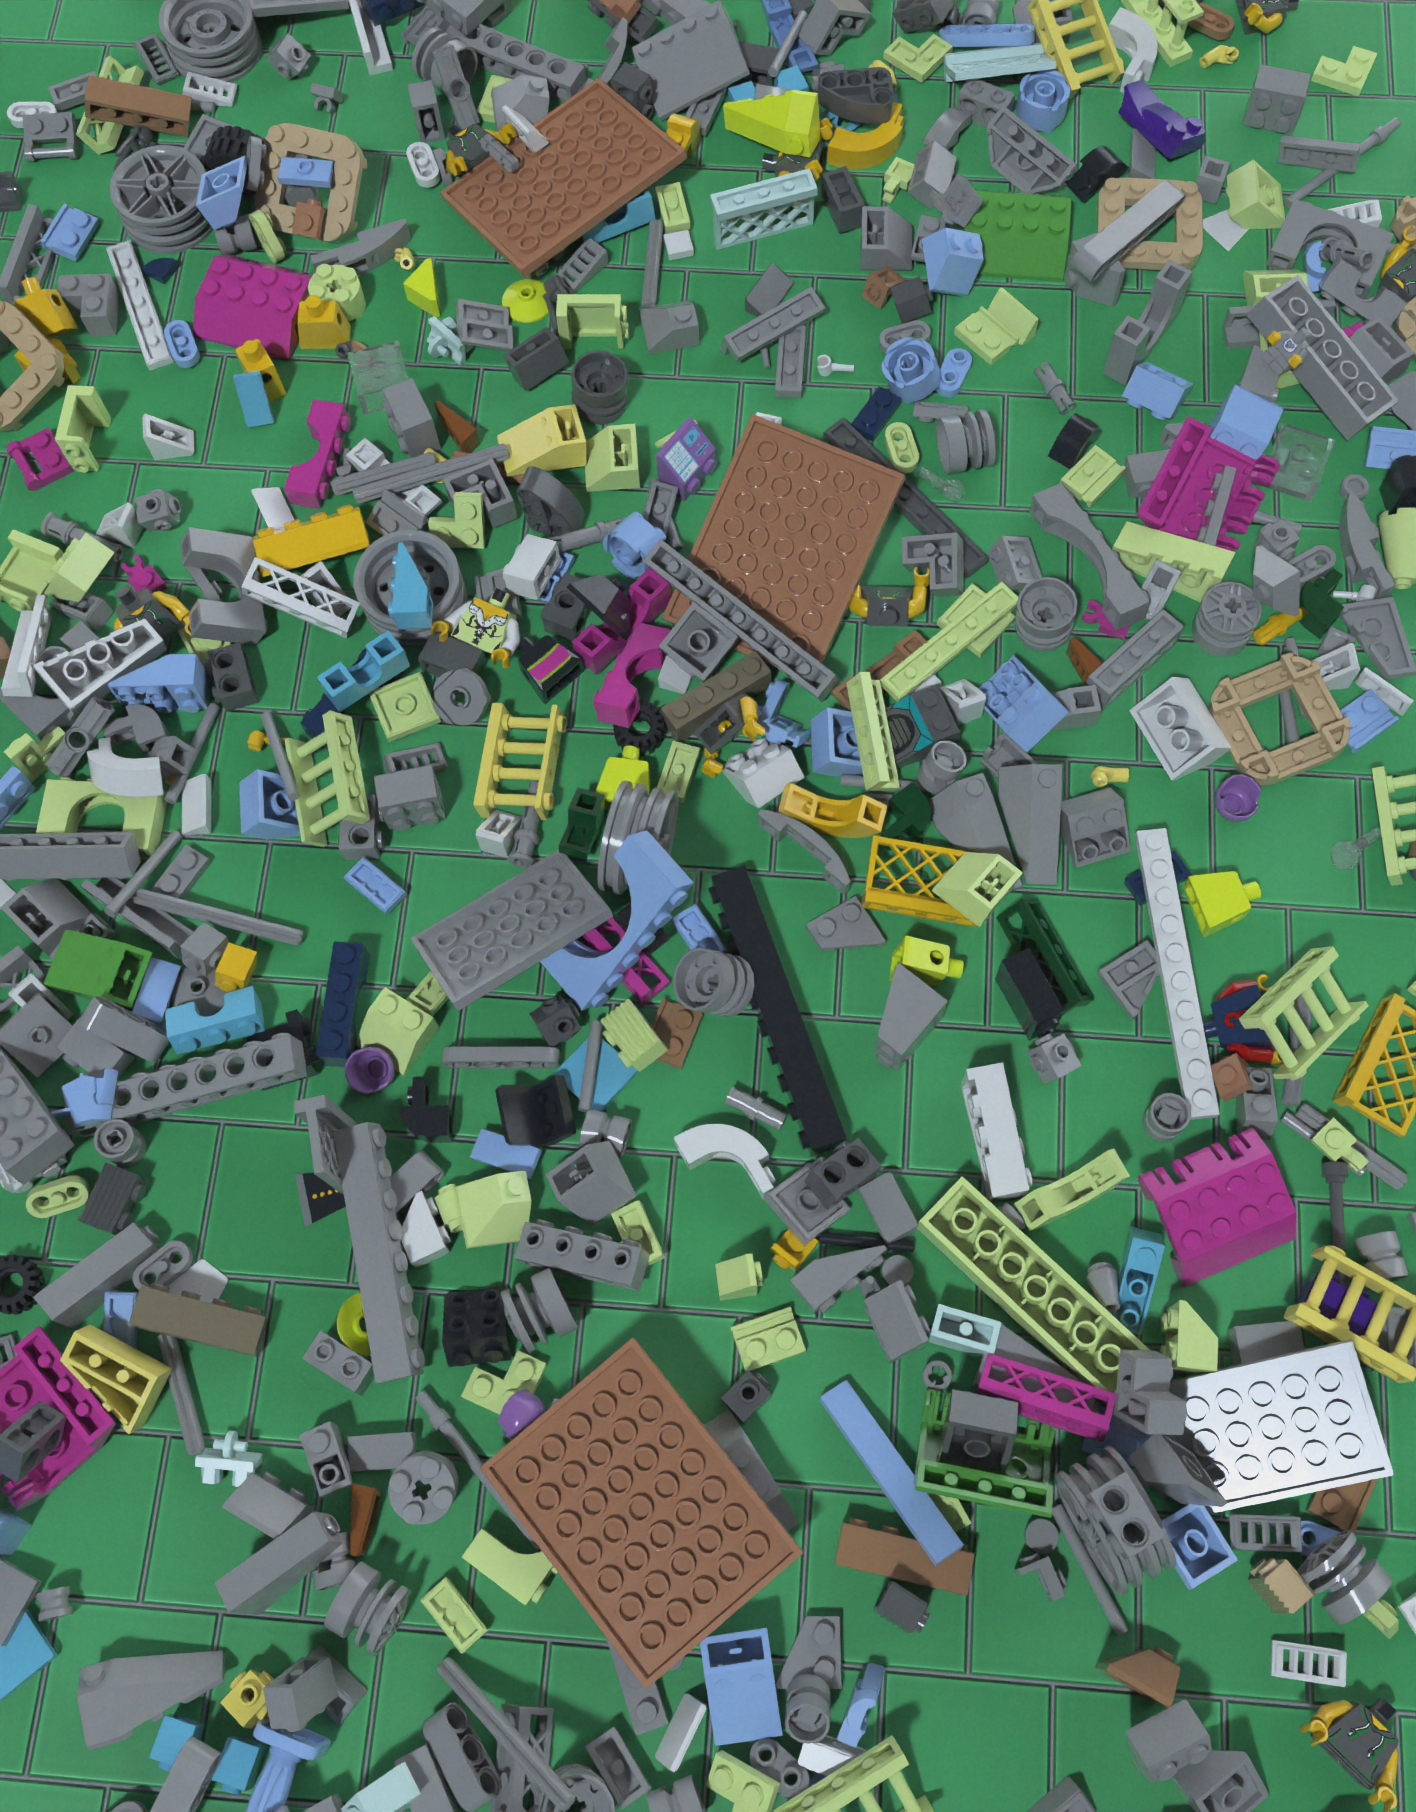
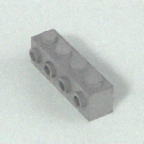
[514,1219,650,1292]

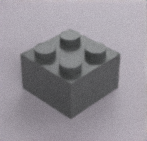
[939,1389,1018,1476]

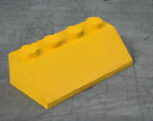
[253,504,370,577]

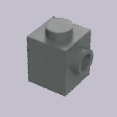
[890,276,933,324]
[721,1370,771,1425]

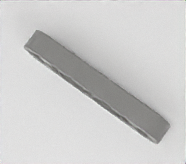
[442,1047,560,1069]

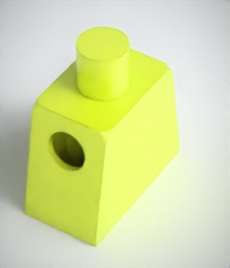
[595,746,650,811]
[1183,871,1261,937]
[889,936,964,986]

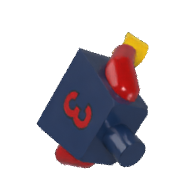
[1202,974,1284,1068]

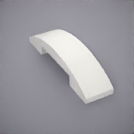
[346,438,442,517]

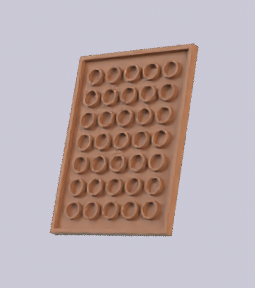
[439,78,687,278]
[662,414,906,669]
[480,1337,804,1690]

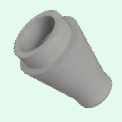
[1086,1262,1120,1313]

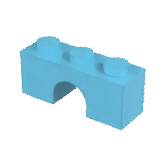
[728,65,809,102]
[580,188,656,243]
[317,630,410,713]
[165,986,265,1055]
[149,1713,268,1795]

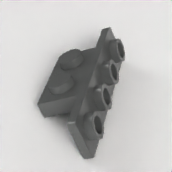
[587,0,660,44]

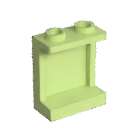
[556,294,629,350]
[55,385,111,473]
[0,529,64,612]

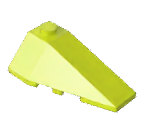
[723,90,821,157]

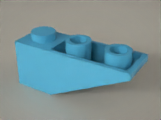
[388,542,433,629]
[1112,1227,1165,1335]

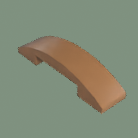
[831,630,927,712]

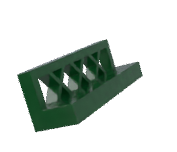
[996,899,1094,1016]

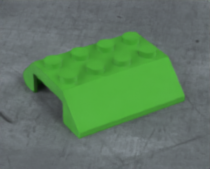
[964,189,1072,282]
[913,1388,1056,1518]

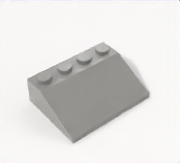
[632,0,750,121]

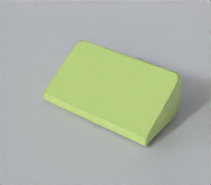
[987,287,1039,345]

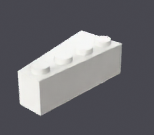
[33,619,167,717]
[960,1062,1032,1203]

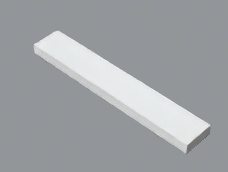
[106,240,174,371]

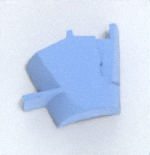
[1302,240,1326,292]
[51,1068,118,1128]
[836,1663,885,1748]

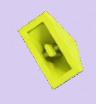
[403,258,441,317]

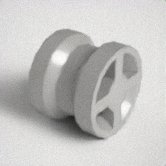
[36,1586,73,1622]

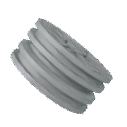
[158,0,262,83]
[110,145,213,254]
[353,530,468,647]
[598,780,679,895]
[1054,1446,1176,1596]

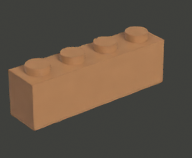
[85,75,192,138]
[834,1518,975,1596]

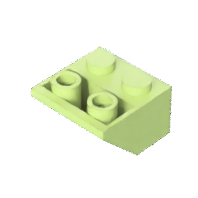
[1243,269,1309,306]
[585,424,640,492]
[44,532,114,602]
[932,852,1023,928]
[1160,1300,1218,1377]

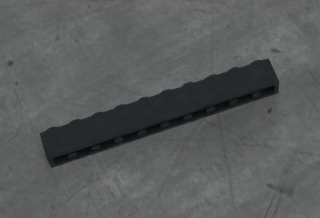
[708,865,847,1157]

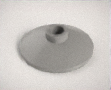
[171,968,227,1017]

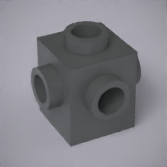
[529,995,581,1047]

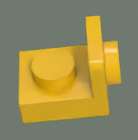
[771,1229,819,1272]

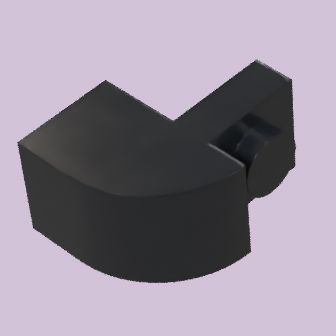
[1066,146,1129,203]
[1048,413,1102,469]
[400,1076,453,1143]

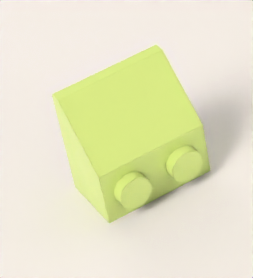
[1226,160,1285,229]
[356,987,439,1076]

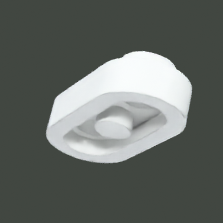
[7,102,58,128]
[406,142,440,188]

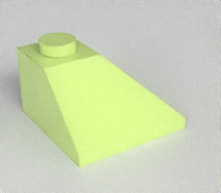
[455,1171,532,1249]

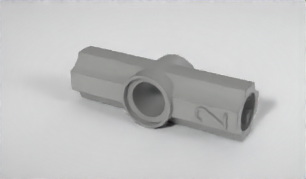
[432,45,480,130]
[46,696,115,778]

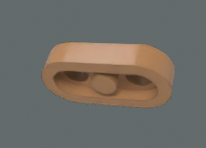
[1187,3,1234,40]

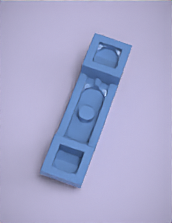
[760,0,818,73]

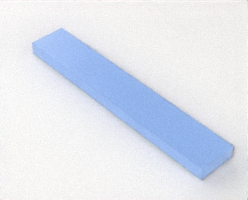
[819,1380,964,1567]

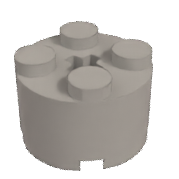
[388,1450,459,1525]

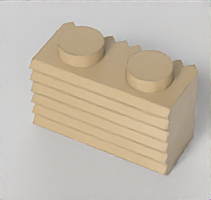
[1248,1558,1315,1614]

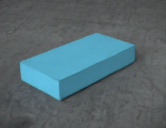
[233,370,274,428]

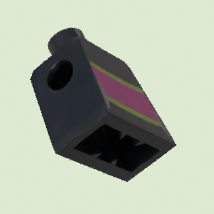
[517,635,584,704]

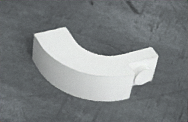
[1108,7,1158,93]
[87,737,163,797]
[674,1124,776,1199]

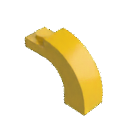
[827,102,905,170]
[778,783,887,838]

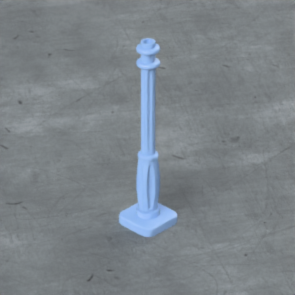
[246,1717,331,1812]

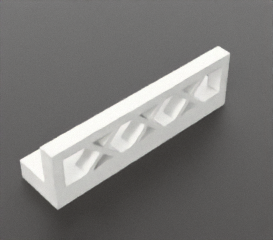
[349,0,393,76]
[241,557,360,639]
[1,594,52,697]

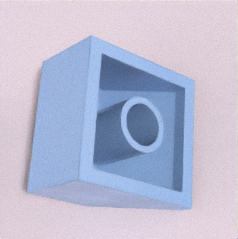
[196,155,248,230]
[922,227,984,296]
[1122,362,1194,420]
[1209,384,1283,460]
[811,707,863,777]
[239,769,301,840]
[1162,1504,1238,1590]

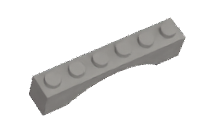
[1030,483,1150,631]

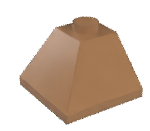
[1095,1646,1181,1708]

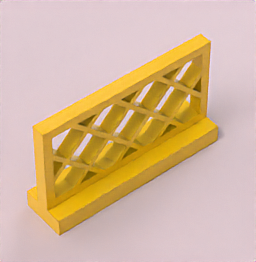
[861,835,977,927]
[1332,993,1416,1138]

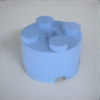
[1016,69,1070,133]
[882,337,940,404]
[603,512,666,579]

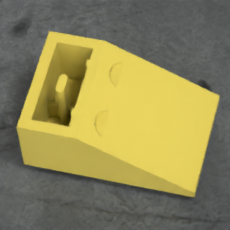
[497,404,586,477]

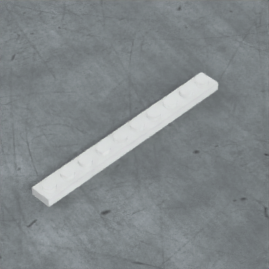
[1135,828,1220,1120]

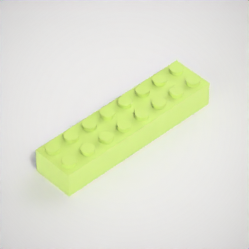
[917,1176,1151,1406]

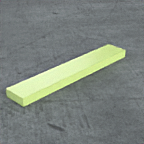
[880,582,1018,702]

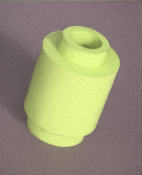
[434,1184,463,1233]

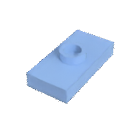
[277,157,334,188]
[343,856,407,915]
[671,904,728,954]
[103,1291,138,1349]

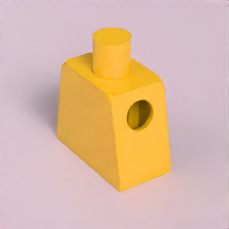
[14,277,78,338]
[297,295,351,349]
[235,339,287,403]

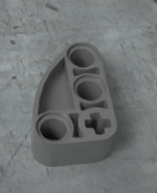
[817,67,894,124]
[517,466,585,537]

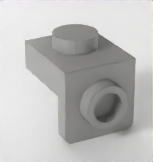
[1014,1553,1067,1601]

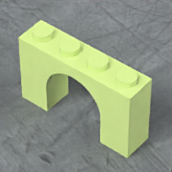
[36,777,167,860]
[462,1528,558,1606]

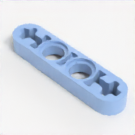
[939,24,1035,47]

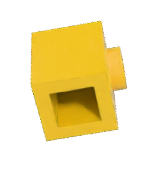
[215,942,257,993]

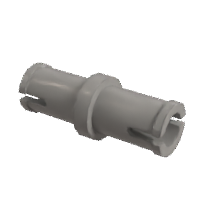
[1034,362,1076,415]
[724,1086,788,1131]

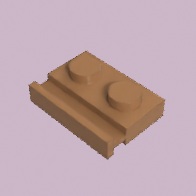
[651,998,703,1070]
[1305,1479,1378,1533]

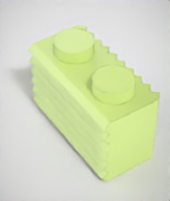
[601,999,668,1072]

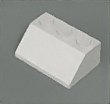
[1129,677,1232,781]

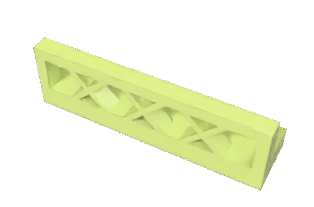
[76,56,144,155]
[846,672,900,791]

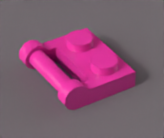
[6,427,74,491]

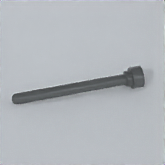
[1321,1162,1348,1288]

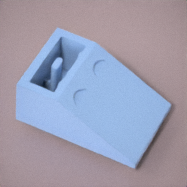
[108,654,211,713]
[979,655,1069,753]
[700,1627,783,1746]

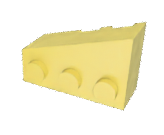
[60,1324,172,1435]

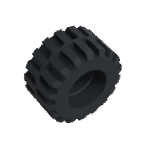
[203,125,264,195]

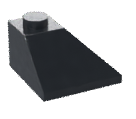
[567,574,631,641]

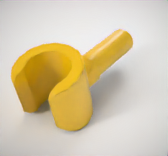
[247,730,286,752]

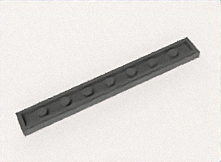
[823,418,989,578]

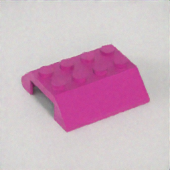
[193,254,313,360]
[1136,416,1280,552]
[1138,1128,1296,1288]
[0,1326,116,1511]

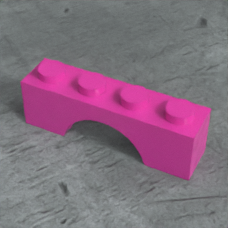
[284,399,351,509]
[572,568,671,675]
[593,622,670,728]

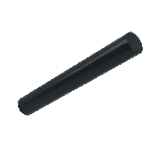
[819,1231,914,1252]

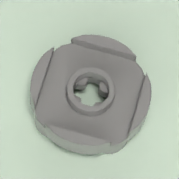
[433,668,491,726]

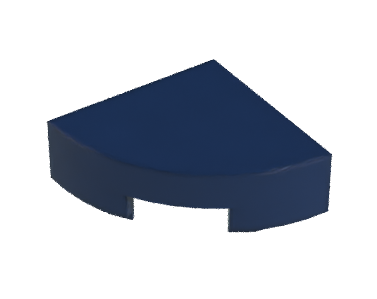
[141,258,179,285]

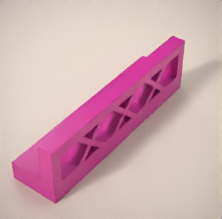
[581,918,670,1006]
[977,1353,1117,1443]

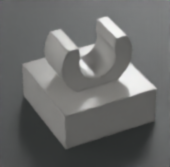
[310,83,344,114]

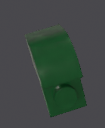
[1299,569,1344,639]
[882,782,931,851]
[559,787,605,860]

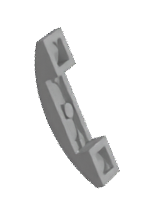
[577,17,627,93]
[758,810,850,896]

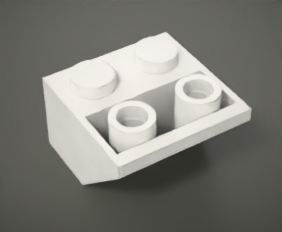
[722,738,804,809]

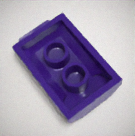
[1118,80,1205,159]

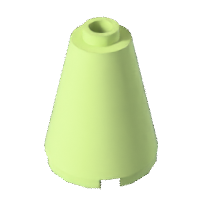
[1378,508,1416,589]

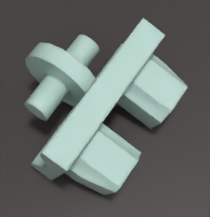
[427,316,474,365]
[195,1431,263,1487]

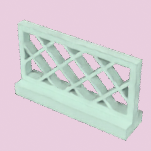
[944,42,1056,82]
[710,168,818,250]

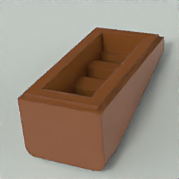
[434,400,480,453]
[1066,637,1103,696]
[350,1483,383,1557]

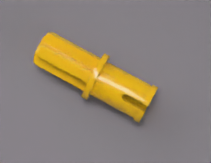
[1252,608,1303,645]

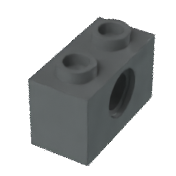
[541,573,591,641]

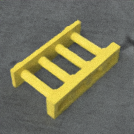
[1027,0,1125,99]
[473,703,567,820]
[1283,1245,1416,1384]

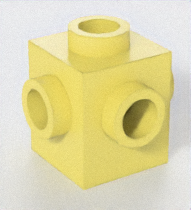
[220,1670,274,1729]

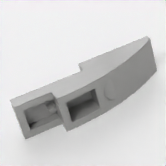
[310,218,411,277]
[1339,492,1395,599]

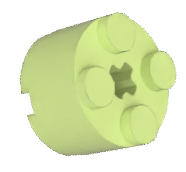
[308,264,366,322]

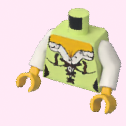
[431,588,520,669]

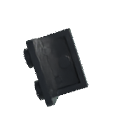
[247,1009,319,1091]
[495,1075,576,1146]
[442,1287,512,1367]

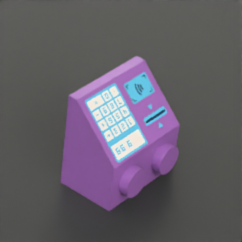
[656,417,717,501]

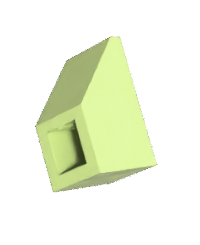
[715,1253,763,1301]

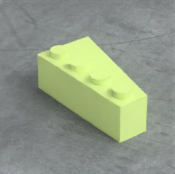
[1112,521,1236,603]

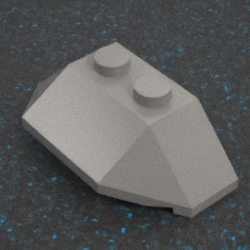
[986,105,1078,194]
[704,1409,799,1531]

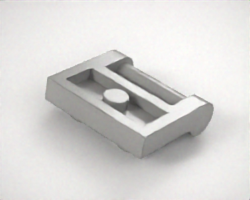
[22,112,78,162]

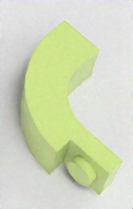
[1014,1149,1130,1231]

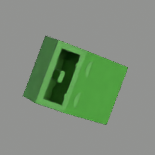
[44,929,153,1012]

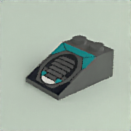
[885,684,960,769]

